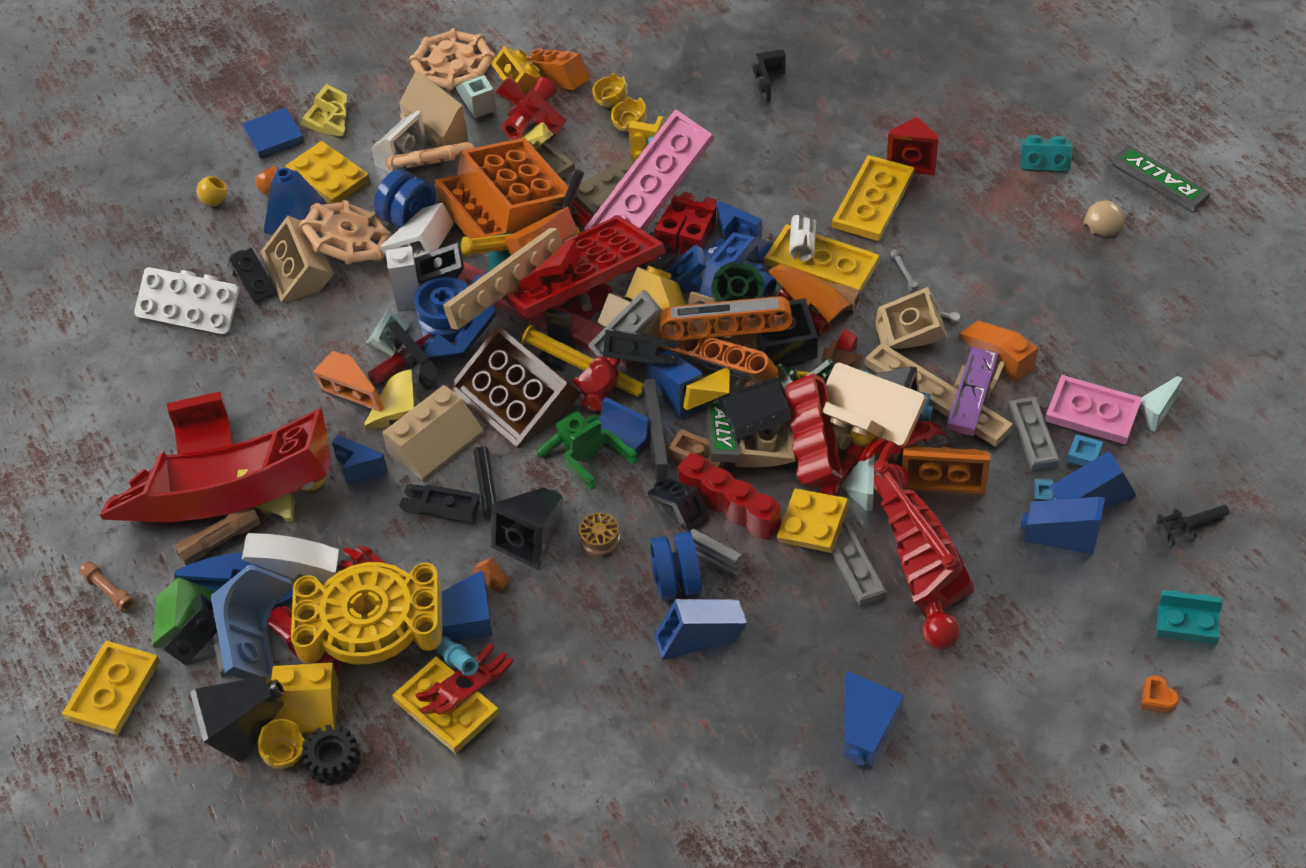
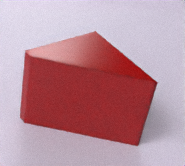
[838,328,857,352]

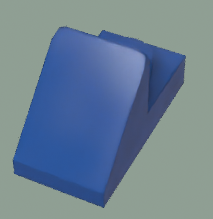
[716,201,762,241]
[665,245,706,293]
[332,435,388,484]

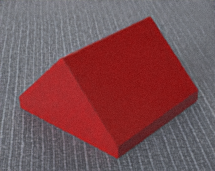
[887,117,939,176]

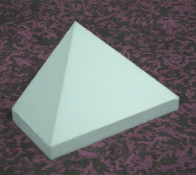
[366,310,410,356]
[1140,376,1183,432]
[840,456,874,511]

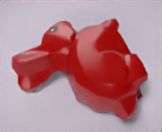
[572,356,620,413]

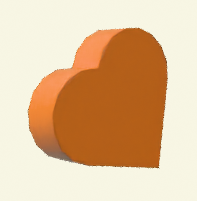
[472,558,509,591]
[1141,675,1179,713]

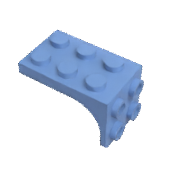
[211,565,293,680]

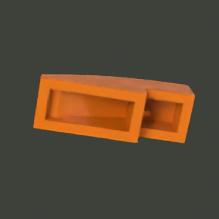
[769,264,851,322]

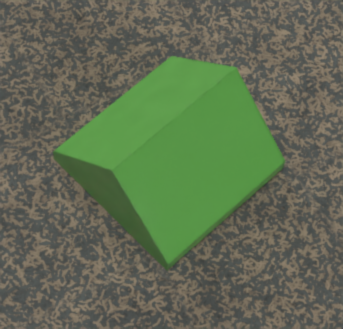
[152,577,214,648]

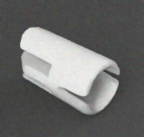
[789,215,817,261]

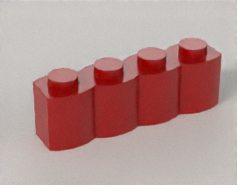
[784,373,842,490]
[678,453,781,540]

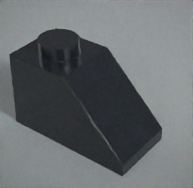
[414,243,464,284]

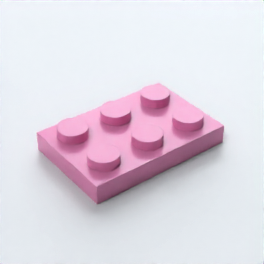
[1045,375,1142,445]

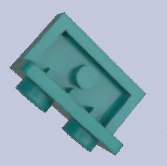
[1020,135,1073,171]

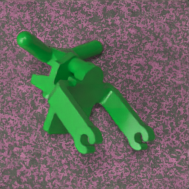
[536,411,639,491]

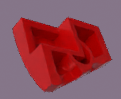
[518,239,581,289]

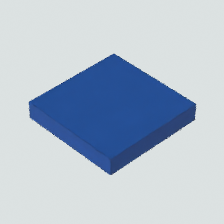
[242,107,304,158]

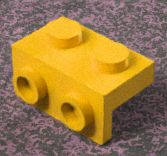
[628,116,664,161]

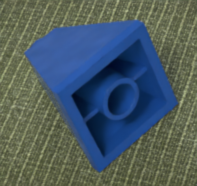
[264,168,326,235]

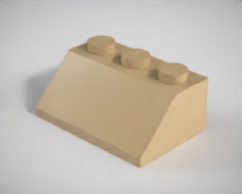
[399,71,469,148]
[261,216,334,303]
[383,385,484,481]

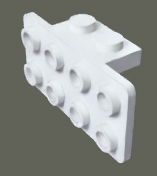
[134,267,239,335]

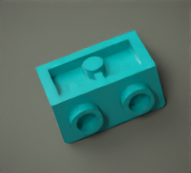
[1156,590,1223,644]

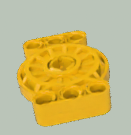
[291,562,442,664]

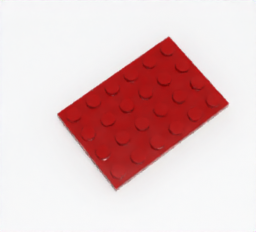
[502,215,666,319]

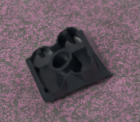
[718,377,791,441]

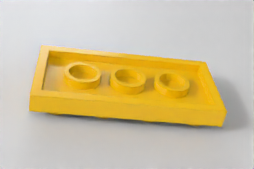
[832,155,914,241]
[765,224,880,290]

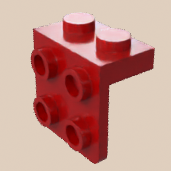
[167,391,233,454]

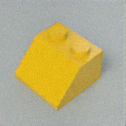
[625,265,686,310]
[271,663,339,735]

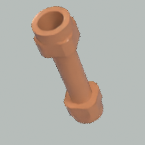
[79,561,135,613]

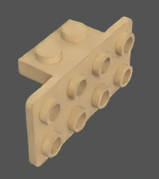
[822,363,927,447]

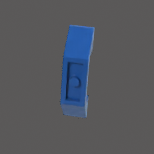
[699,232,773,304]
[422,271,496,361]

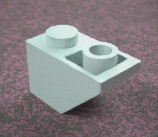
[456,75,497,118]

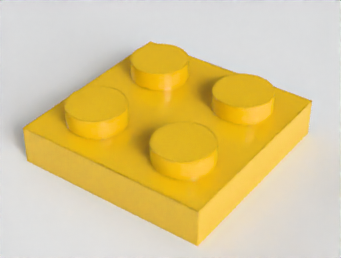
[777,489,850,553]

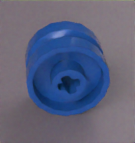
[373,169,437,229]
[414,276,473,343]
[650,531,702,602]

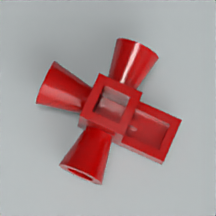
[494,75,567,140]

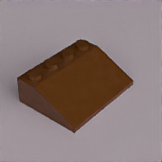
[448,325,581,448]

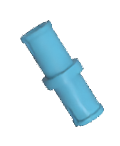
[434,636,479,676]

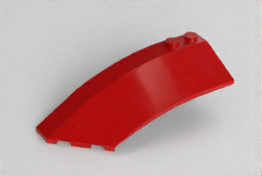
[100,408,331,522]

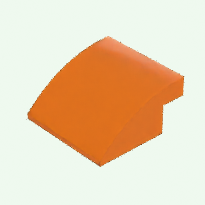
[434,137,568,254]

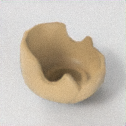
[1083,200,1125,237]

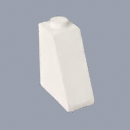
[380,203,454,258]
[386,246,420,311]

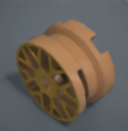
[579,513,620,558]

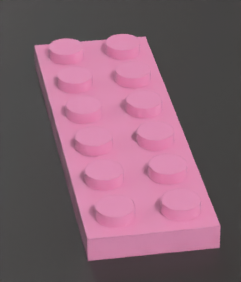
[584,109,715,231]

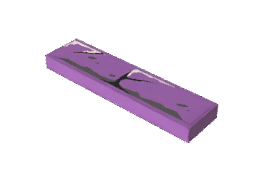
[946,347,998,436]

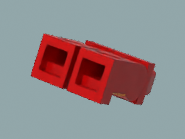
[654,191,717,254]

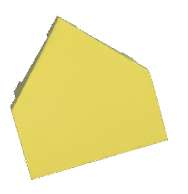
[522,122,553,150]

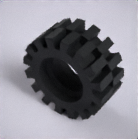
[302,725,361,785]

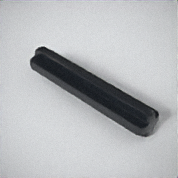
[474,446,497,517]

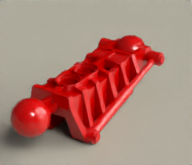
[873,459,974,650]

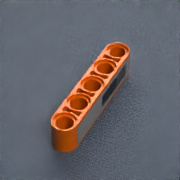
[659,296,793,340]
[657,331,778,383]

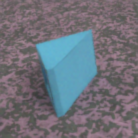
[1034,479,1054,500]

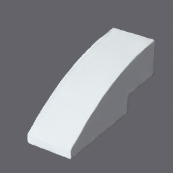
[242,533,339,583]

